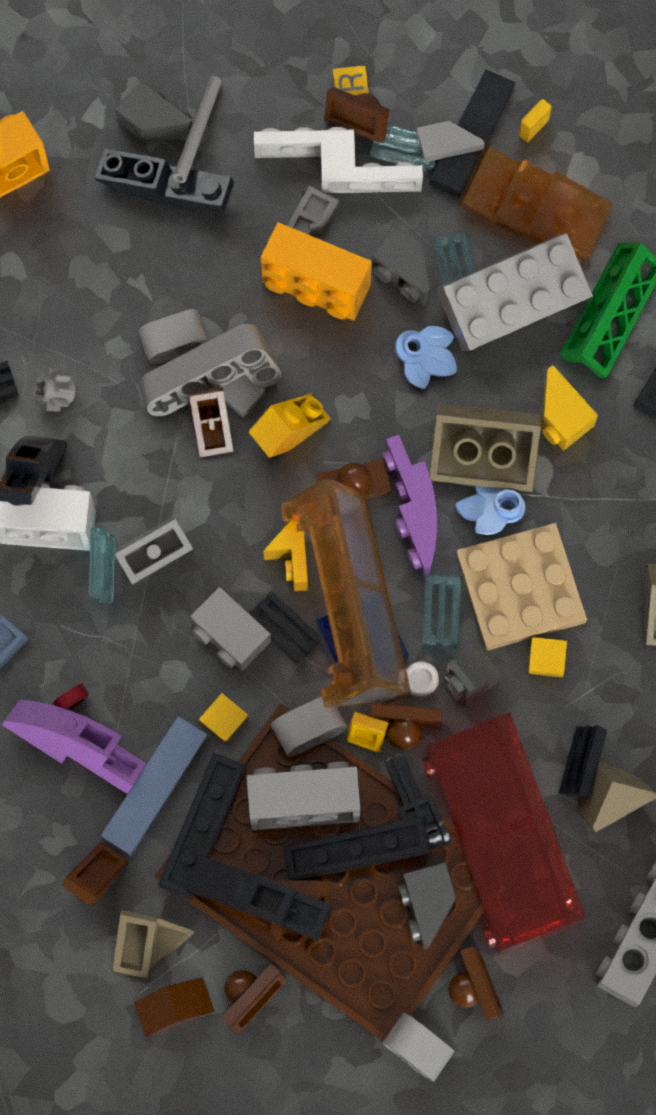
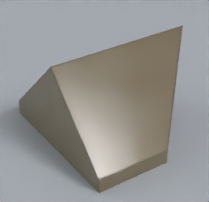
[579,760,656,832]
[113,910,196,979]

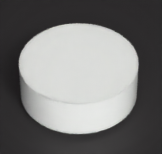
[403,661,439,698]

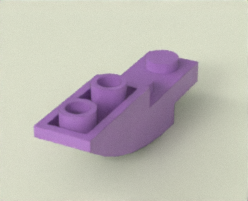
[382,435,437,578]
[2,700,146,794]

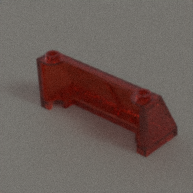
[422,712,586,955]

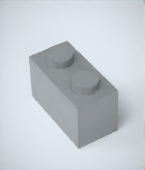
[114,516,193,585]
[190,587,271,671]

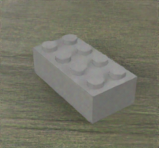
[436,233,593,351]

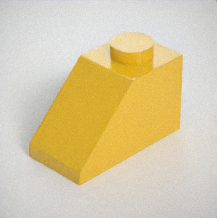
[541,365,598,451]

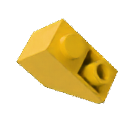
[249,393,331,458]

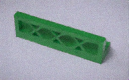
[559,242,656,378]

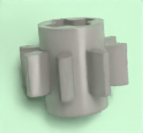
[32,368,75,412]

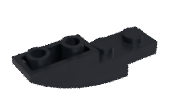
[94,149,234,213]
[0,436,67,506]
[185,856,332,942]

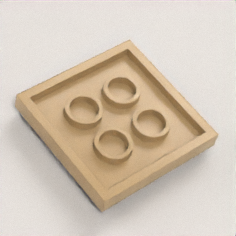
[456,523,587,651]

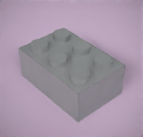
[247,762,360,831]

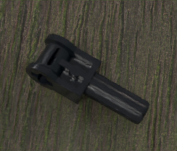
[385,754,451,858]

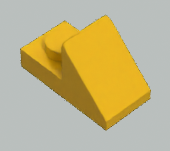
[263,514,308,591]

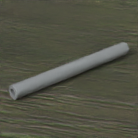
[173,76,222,183]

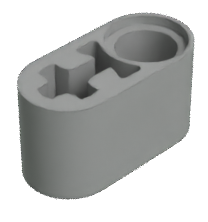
[138,309,209,365]
[271,695,347,757]
[382,1013,455,1082]

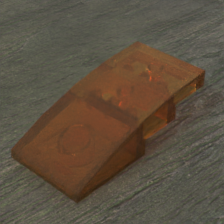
[459,146,613,262]

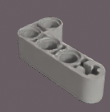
[139,324,281,417]

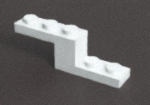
[254,127,423,193]

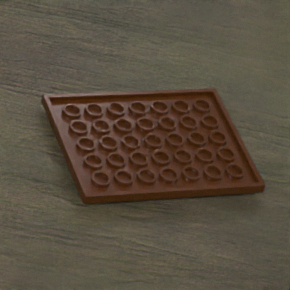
[154,703,515,1042]

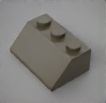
[430,403,541,492]

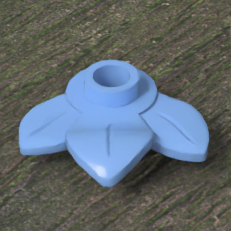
[395,326,457,390]
[455,486,525,535]

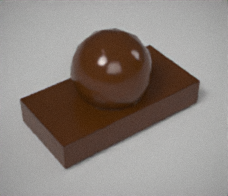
[324,87,390,143]
[317,459,392,509]
[370,702,443,750]
[61,842,129,906]
[448,946,504,1020]
[221,963,287,1034]

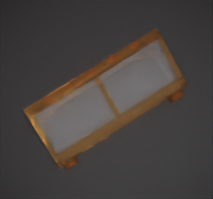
[280,480,411,707]

